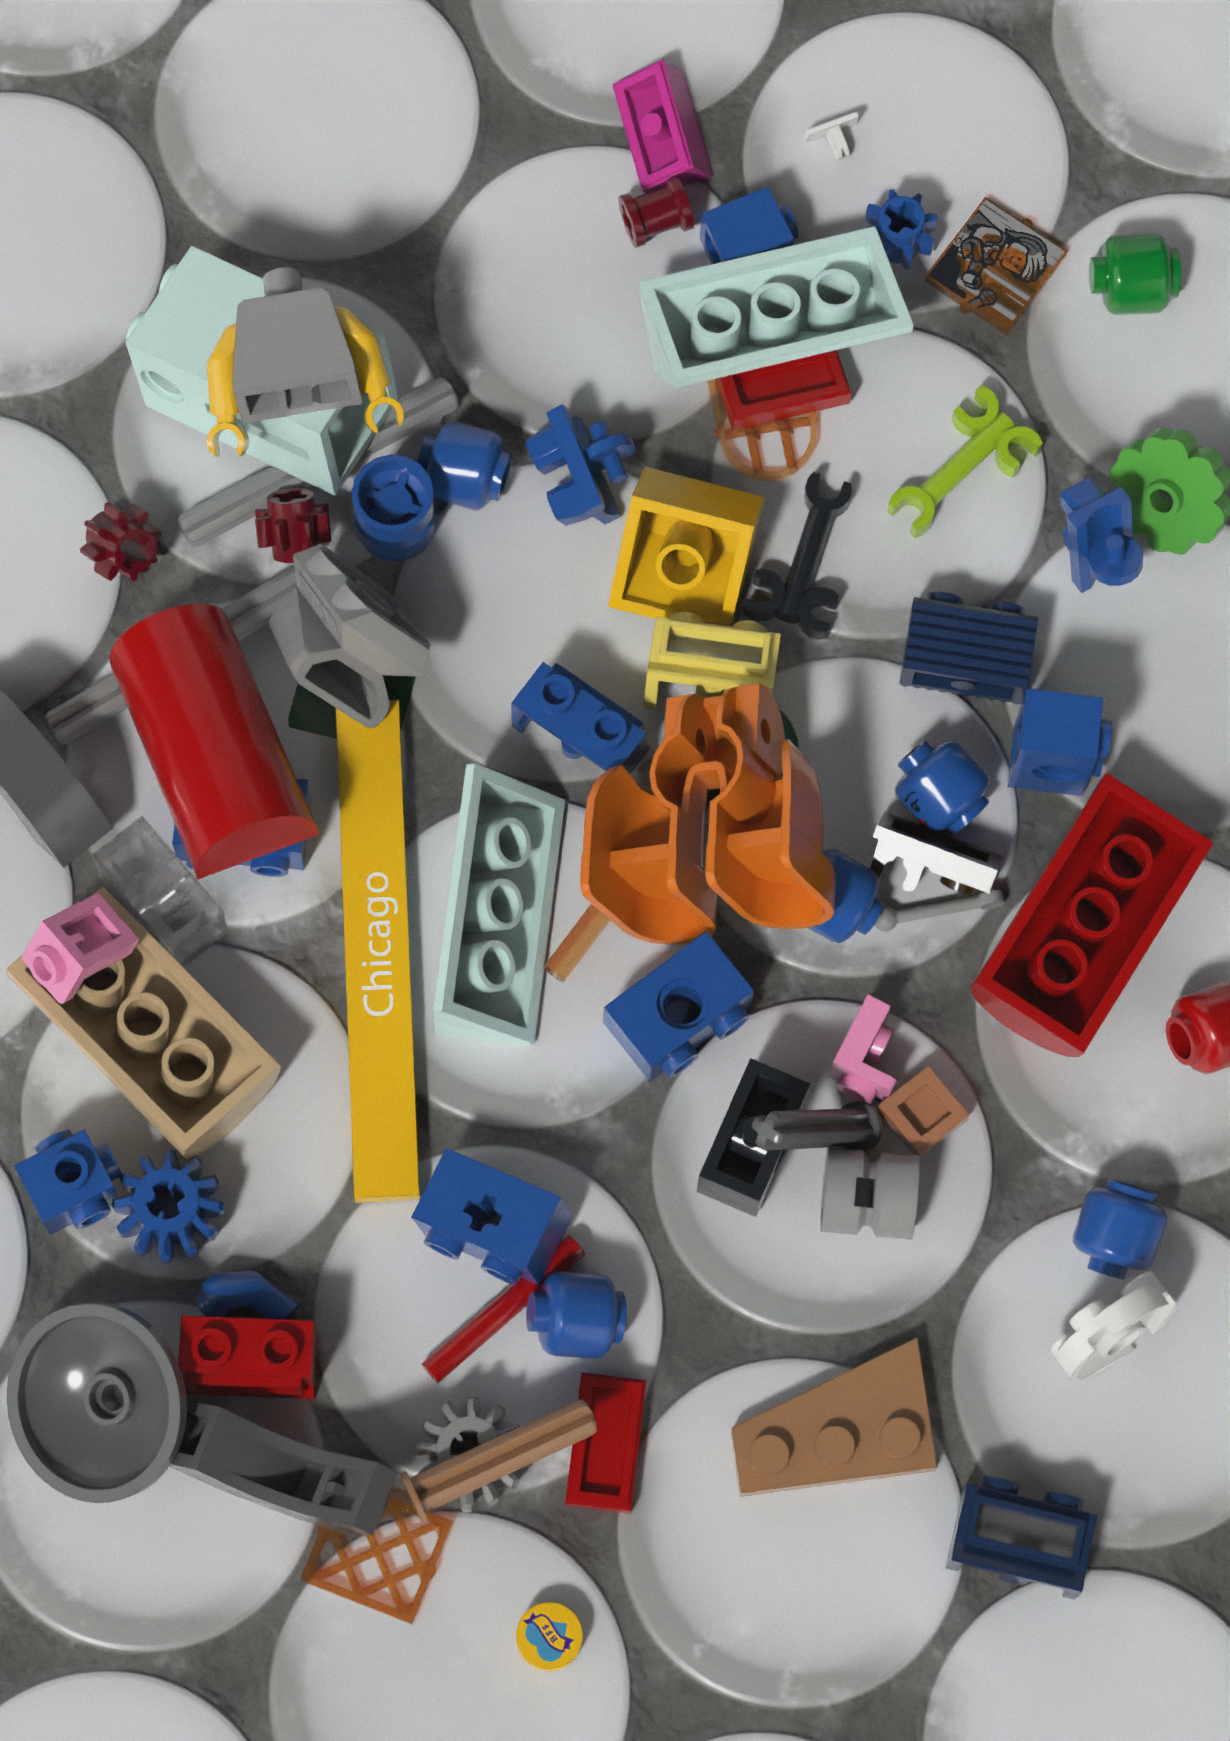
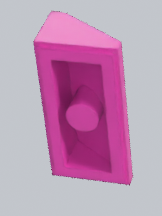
[612,59,713,193]

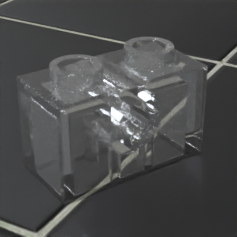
[91,816,228,967]

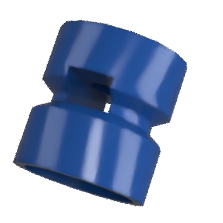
[352,454,436,562]

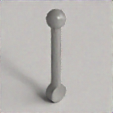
[874,890,1005,932]

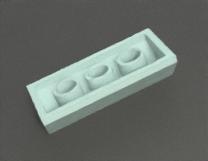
[639,226,913,389]
[433,763,565,1045]

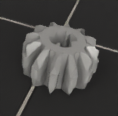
[414,1397,520,1512]

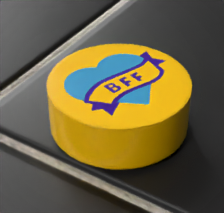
[516,1602,583,1672]

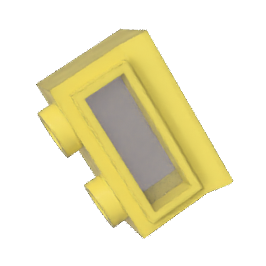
[643,612,781,710]

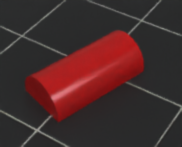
[109,603,319,880]
[971,772,1214,1057]

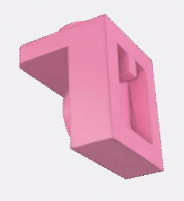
[22,892,140,1004]
[829,994,897,1104]

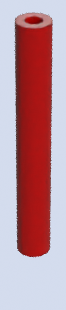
[421,1235,586,1383]

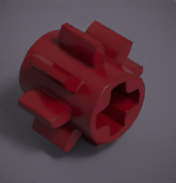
[255,488,331,563]
[80,502,162,582]

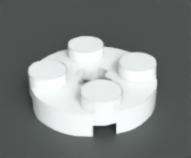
[1050,1271,1178,1381]

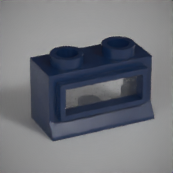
[945,1476,1097,1600]

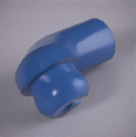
[196,1270,299,1320]

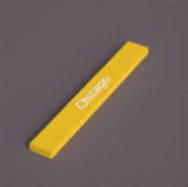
[336,700,420,1203]

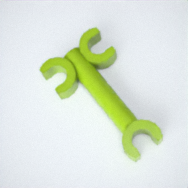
[887,385,1043,538]

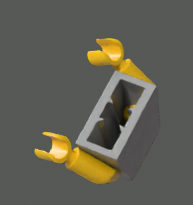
[206,267,404,457]

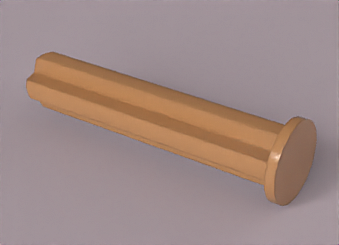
[400,1400,597,1523]

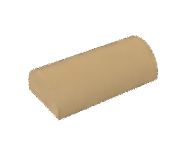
[6,886,281,1159]

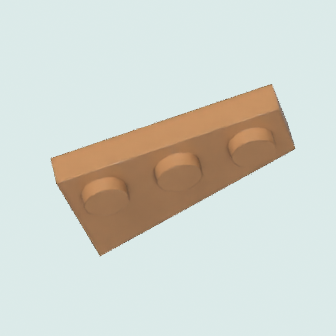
[731,1338,937,1497]

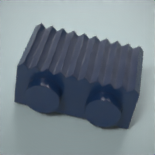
[899,592,1038,705]

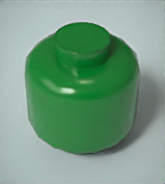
[1089,233,1181,315]

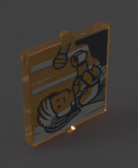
[924,197,1068,336]

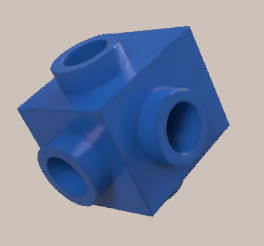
[14,1129,123,1235]

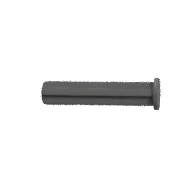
[751,1101,883,1152]

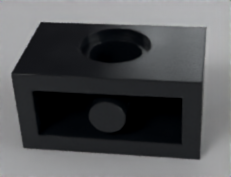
[696,1058,811,1217]

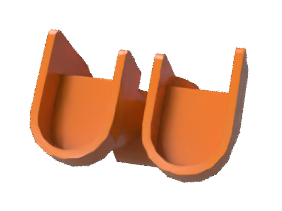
[580,683,836,945]

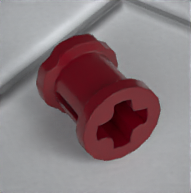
[618,177,694,248]

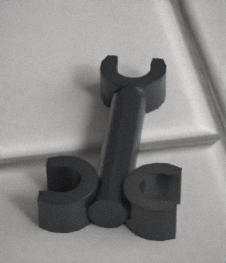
[743,472,852,640]

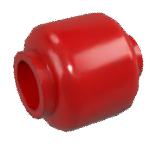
[1165,981,1230,1074]

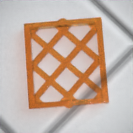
[300,1496,453,1625]

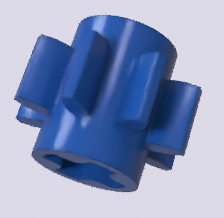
[865,189,938,270]

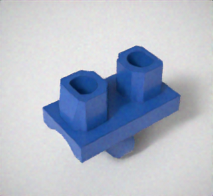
[525,404,636,526]
[1060,477,1143,594]

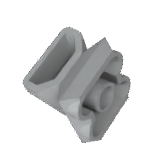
[269,544,431,728]

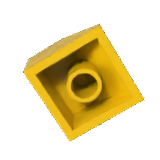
[608,466,765,627]

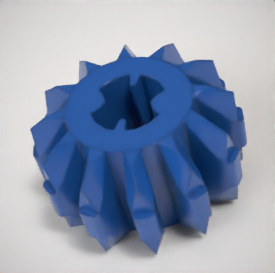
[112,1150,225,1263]

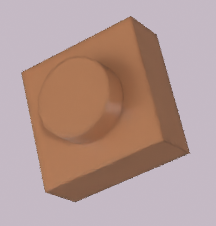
[877,1065,970,1158]

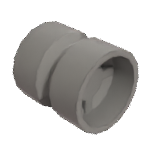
[820,1147,920,1240]

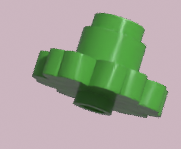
[1109,427,1230,555]

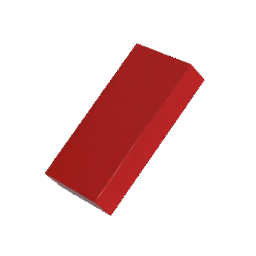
[715,350,852,431]
[565,1372,647,1514]

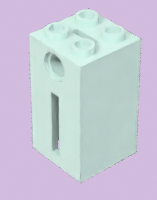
[125,246,398,496]

